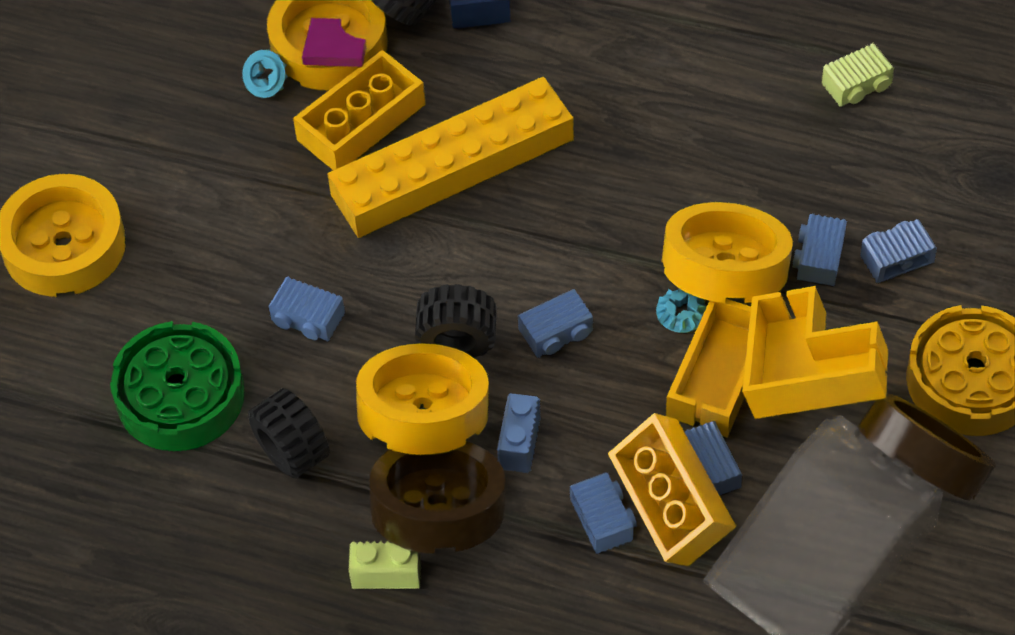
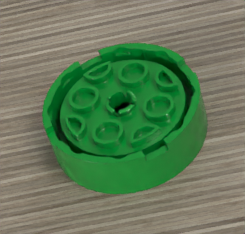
[110,321,245,451]

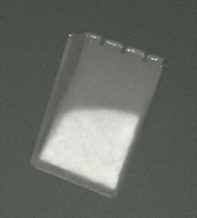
[703,415,944,635]

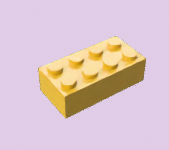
[293,50,426,170]
[608,413,737,566]

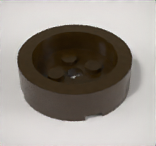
[857,392,996,501]
[369,442,505,554]

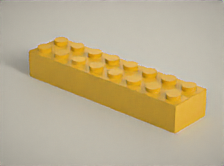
[327,76,574,238]

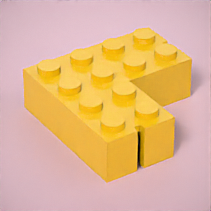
[742,286,888,419]
[666,298,751,438]

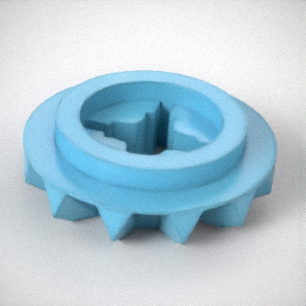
[243,50,288,98]
[656,288,706,333]

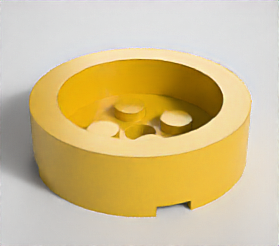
[267,0,388,90]
[0,174,126,297]
[661,202,793,303]
[906,305,1015,436]
[356,343,489,455]

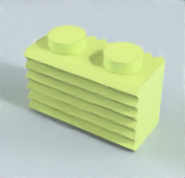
[822,43,894,107]
[349,541,421,589]

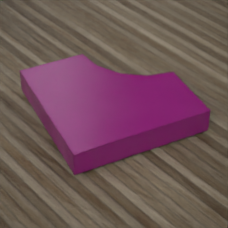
[302,18,367,67]

